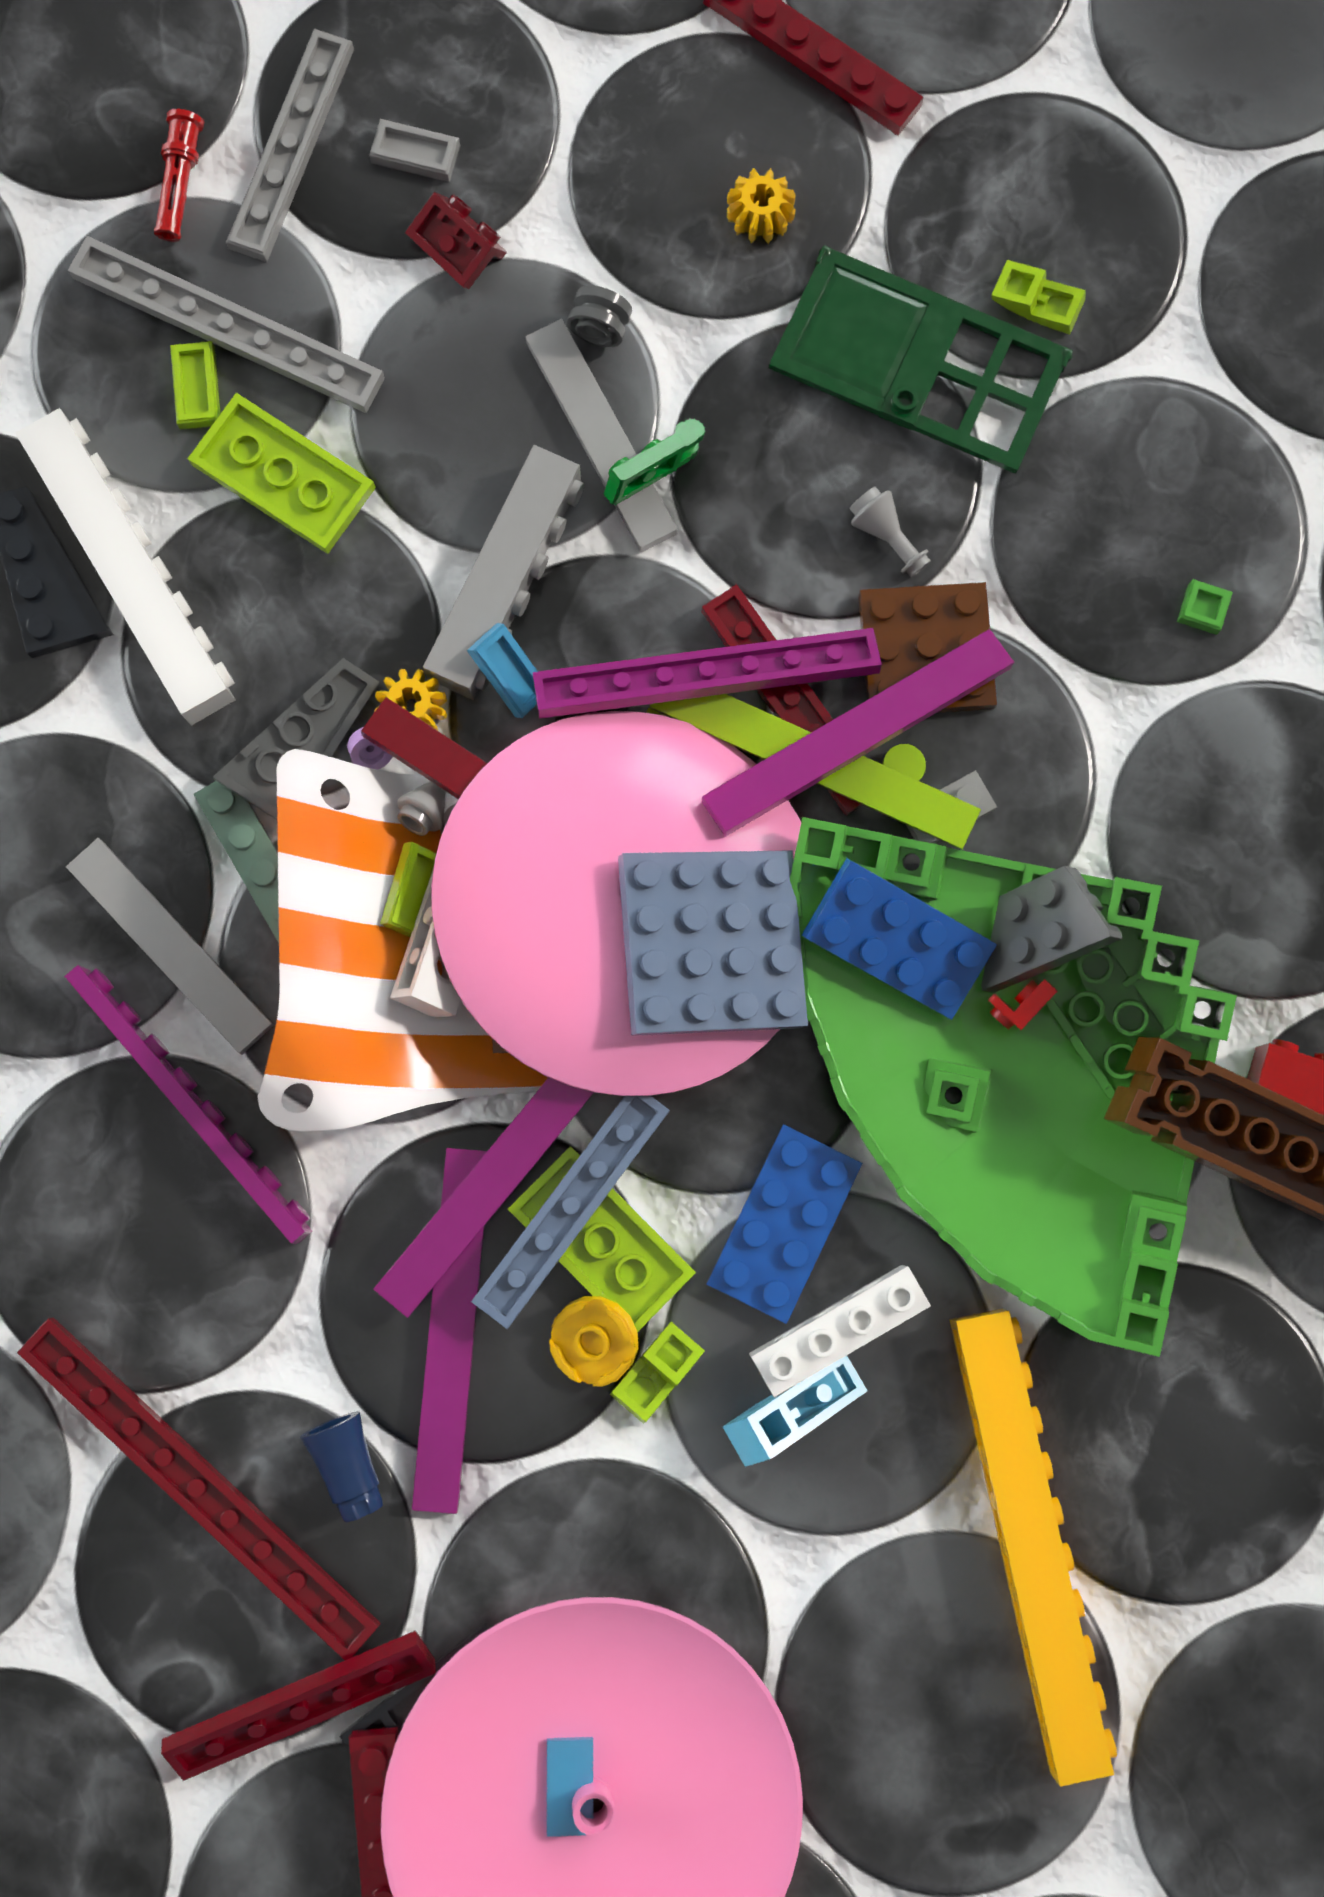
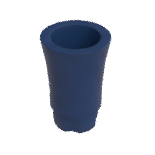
[300,1411,383,1522]

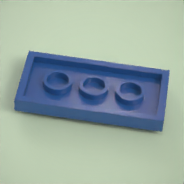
[801,858,997,1020]
[706,1124,863,1324]

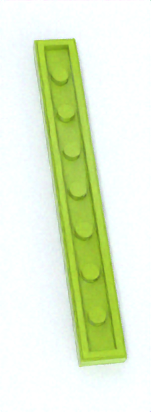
[649,694,981,850]

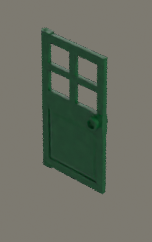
[768,245,1073,474]

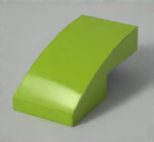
[991,260,1085,334]
[610,1322,705,1424]

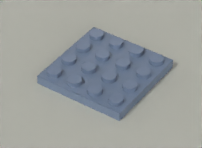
[618,850,808,1036]

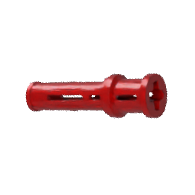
[154,109,204,242]

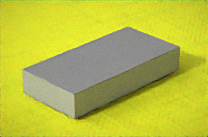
[369,119,460,182]

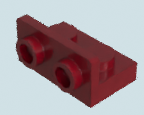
[405,192,507,289]

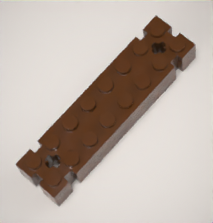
[1104,1037,1324,1221]

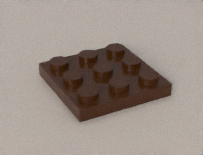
[858,582,997,713]

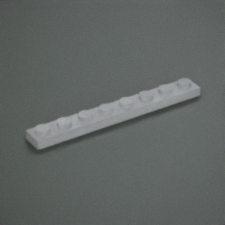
[67,236,385,413]

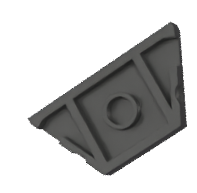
[981,865,1122,993]

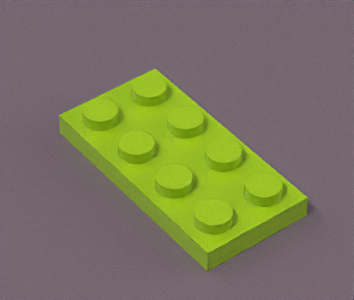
[187,393,376,554]
[508,1146,696,1332]

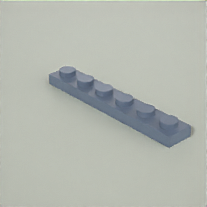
[471,1096,670,1329]

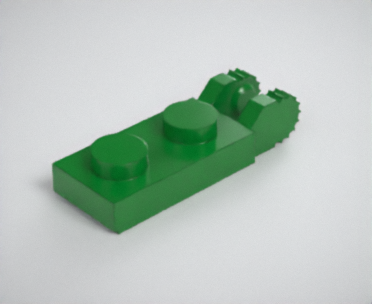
[603,418,706,505]

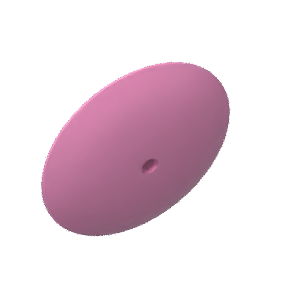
[431,711,801,1096]
[381,1597,803,1897]

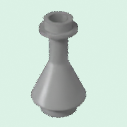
[849,486,931,578]
[397,781,446,836]

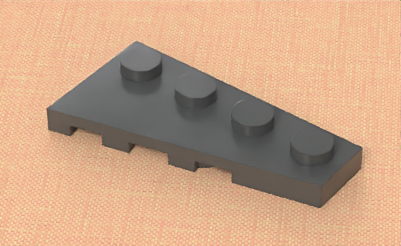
[212,658,379,820]

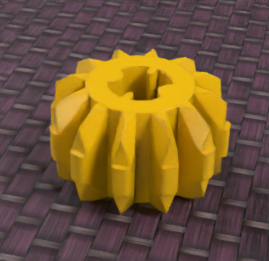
[727,168,796,244]
[374,669,447,731]

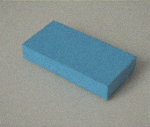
[467,623,538,718]
[546,1737,593,1837]

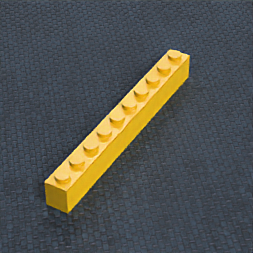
[949,1309,1117,1787]

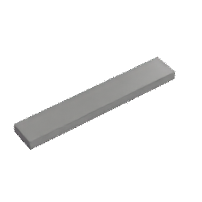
[226,29,354,262]
[525,319,678,553]
[66,838,274,1055]

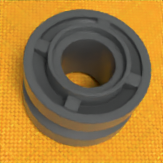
[567,285,632,347]

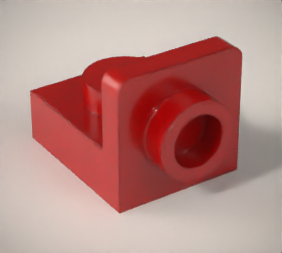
[988,979,1058,1030]

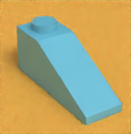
[723,1355,867,1467]

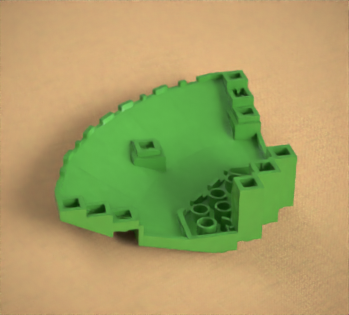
[790,817,1237,1357]

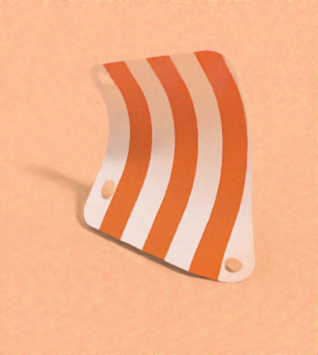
[258,749,549,1131]

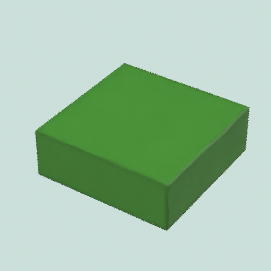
[1177,579,1233,635]

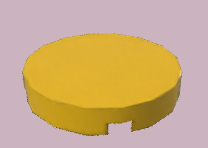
[549,1296,638,1387]

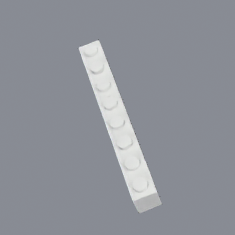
[16,408,235,726]

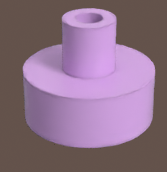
[347,727,392,770]

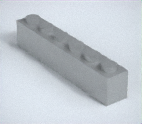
[423,445,585,700]

